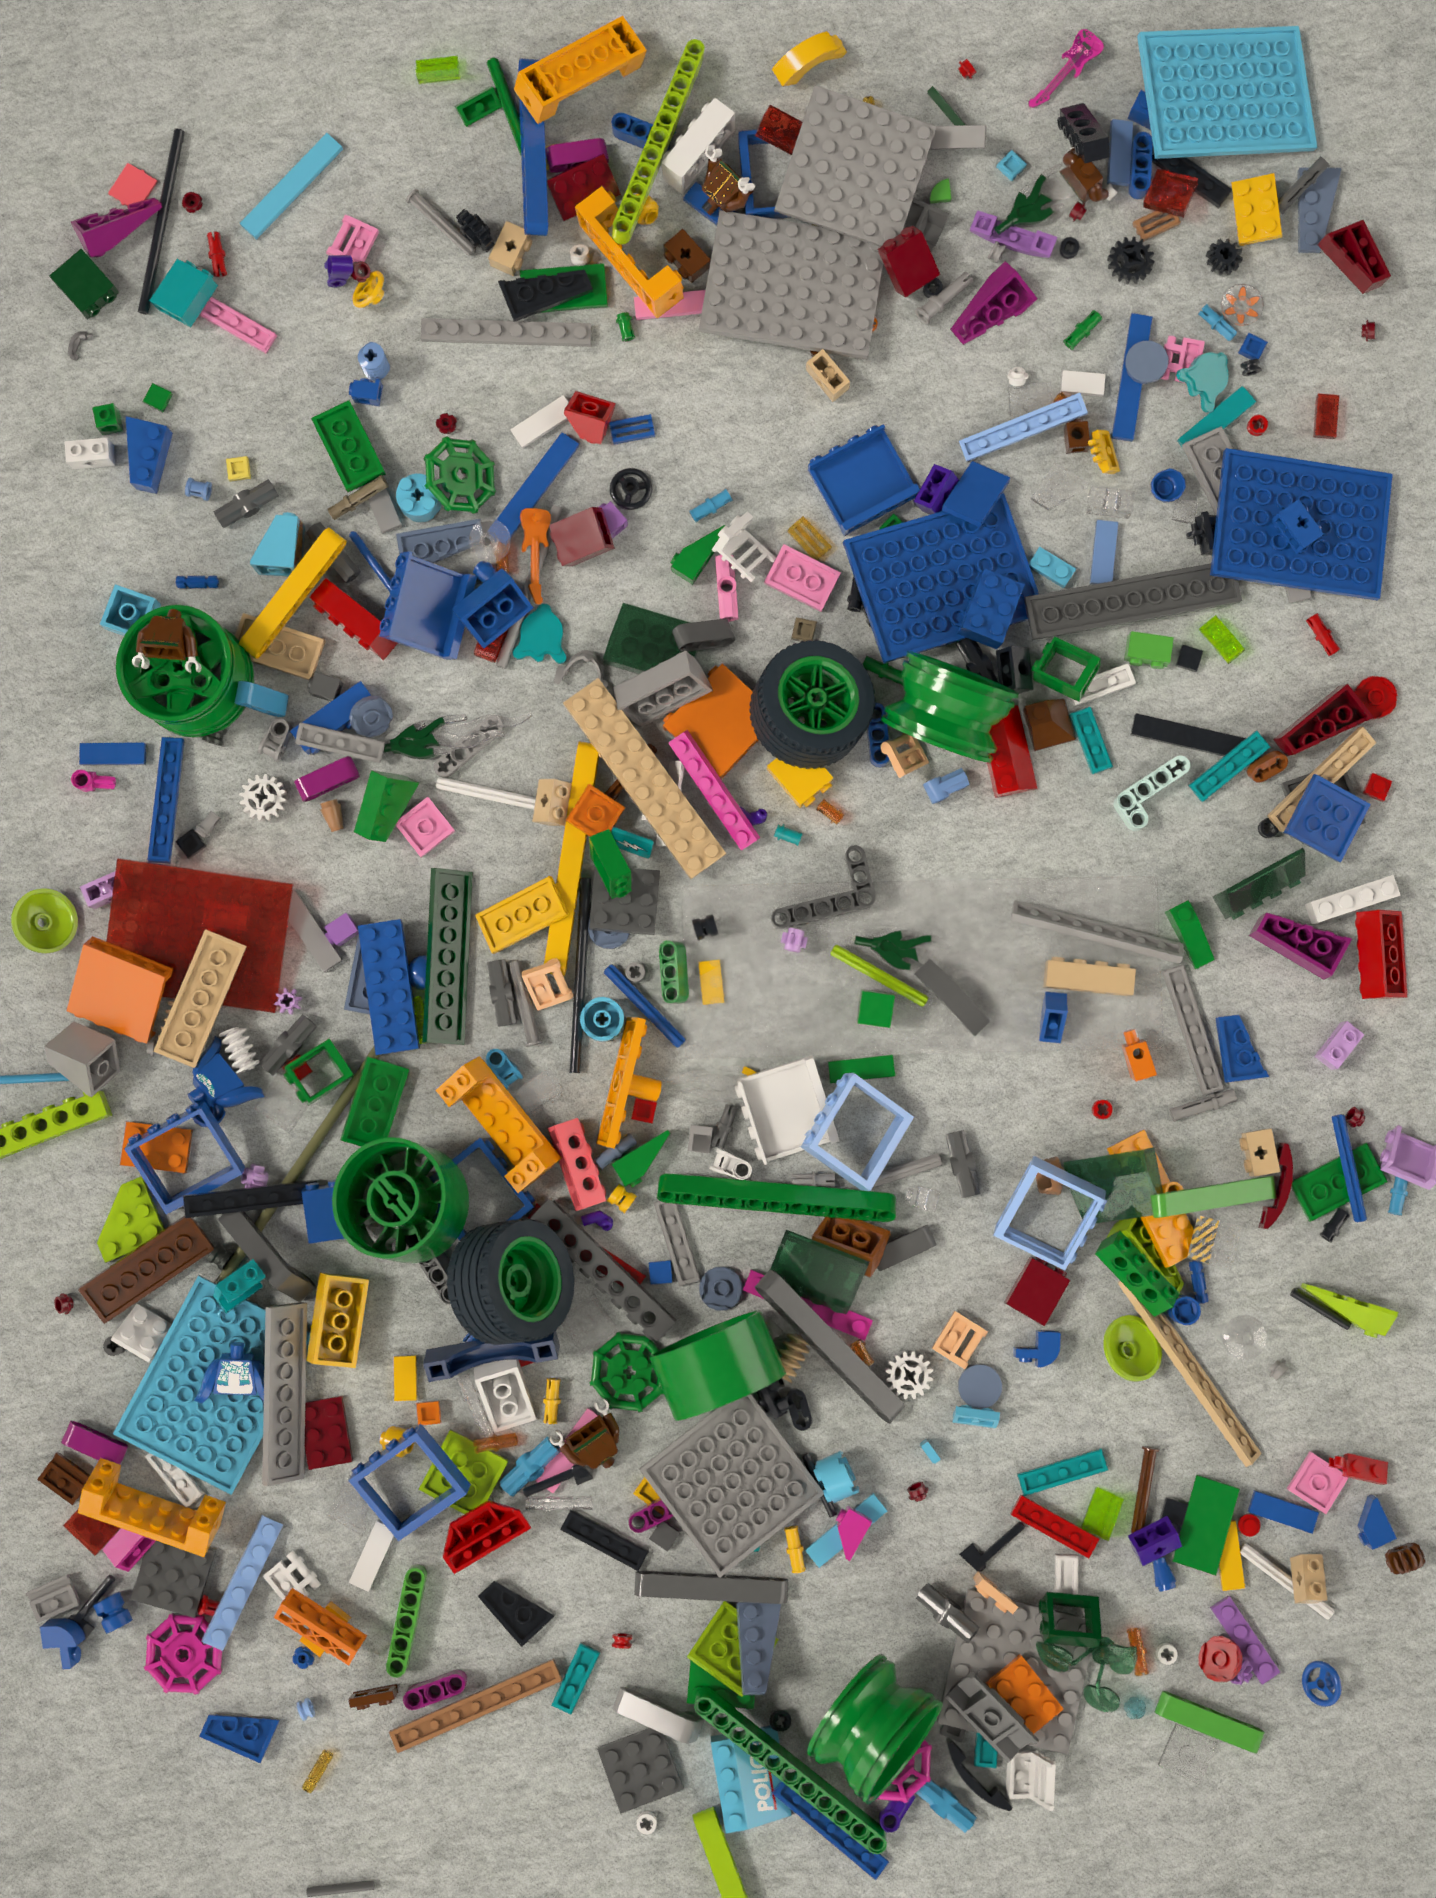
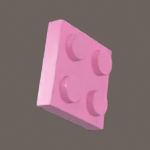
[396,797,455,858]
[1287,1451,1348,1514]

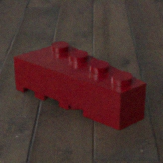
[1273,684,1374,756]

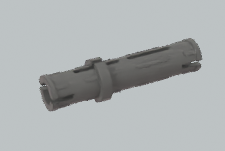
[1278,156,1330,215]

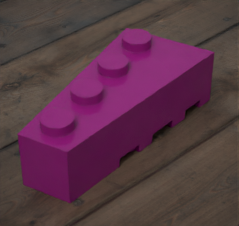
[1249,912,1352,980]

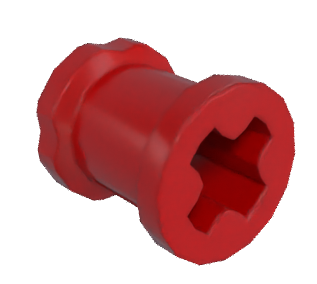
[198,1595,220,1616]

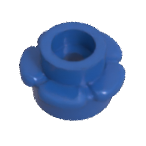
[292,1646,314,1669]

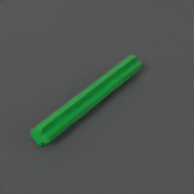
[487,57,521,155]

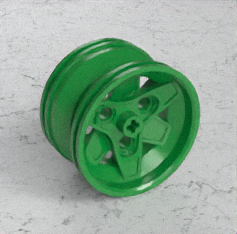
[116,605,254,738]
[881,651,1019,763]
[807,1654,943,1805]

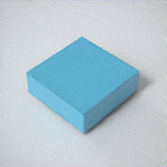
[996,150,1027,182]
[920,1439,941,1464]

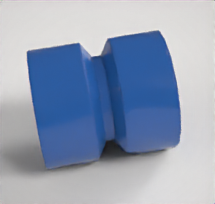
[1167,1295,1201,1325]
[93,1591,133,1634]

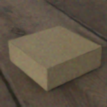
[791,617,817,642]

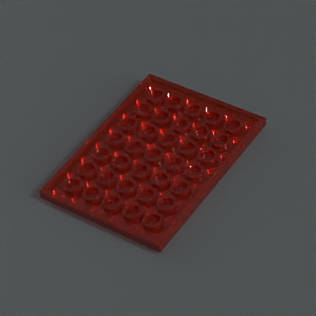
[106,858,294,1013]

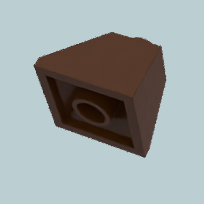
[1022,698,1076,752]

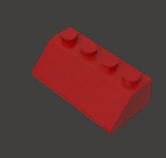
[987,705,1038,798]
[1355,910,1408,999]

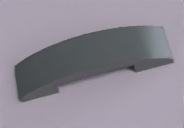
[914,959,990,1037]

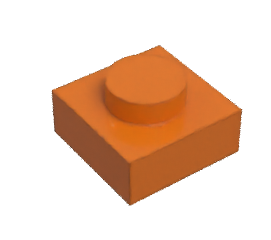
[416,1401,441,1425]

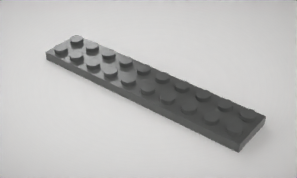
[1024,563,1242,641]

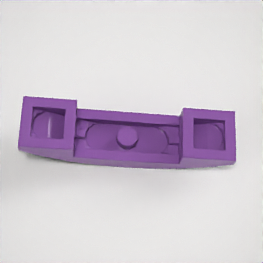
[970,210,1057,258]

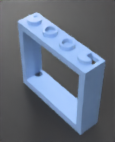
[801,1073,914,1191]
[993,1156,1107,1270]

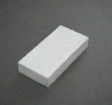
[1060,370,1105,397]
[1055,1554,1078,1594]

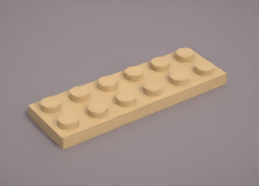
[153,929,247,1068]

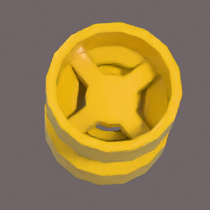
[607,1183,637,1214]

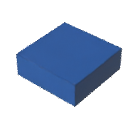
[1238,333,1267,360]
[649,1260,672,1285]

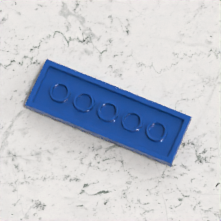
[358,919,420,1055]

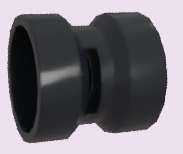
[692,914,719,940]

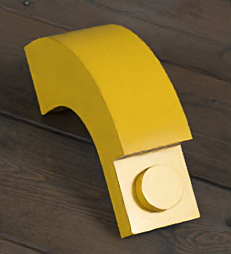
[772,31,847,87]

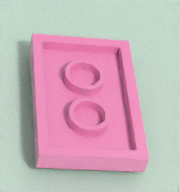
[764,544,841,612]

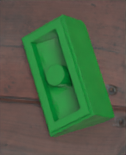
[454,86,502,127]

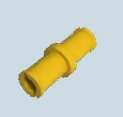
[543,1378,561,1424]
[784,1525,806,1573]

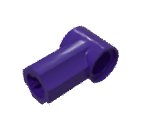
[878,1787,916,1832]

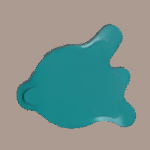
[1176,352,1229,413]
[513,604,567,664]

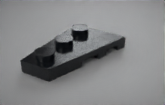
[478,1581,555,1647]

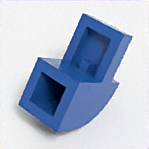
[1013,1330,1061,1368]
[40,1618,86,1669]

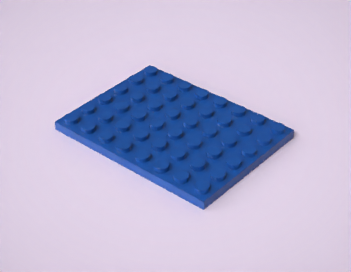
[1210,448,1393,600]
[842,493,1039,664]

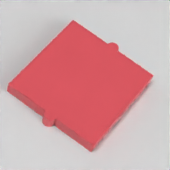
[108,163,158,206]

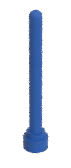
[349,531,391,592]

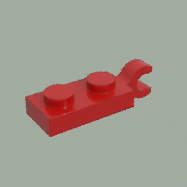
[1328,1453,1388,1485]

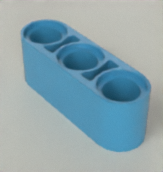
[235,681,289,717]

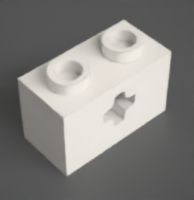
[64,438,115,470]

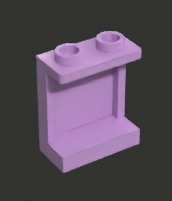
[1380,1125,1436,1190]

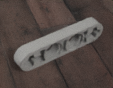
[434,716,504,778]

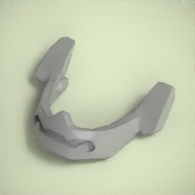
[554,650,608,689]

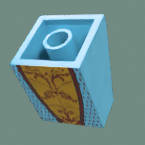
[250,512,305,577]

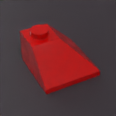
[564,391,616,445]

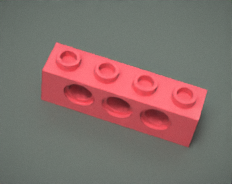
[547,1118,606,1211]

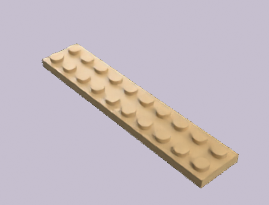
[563,678,726,880]

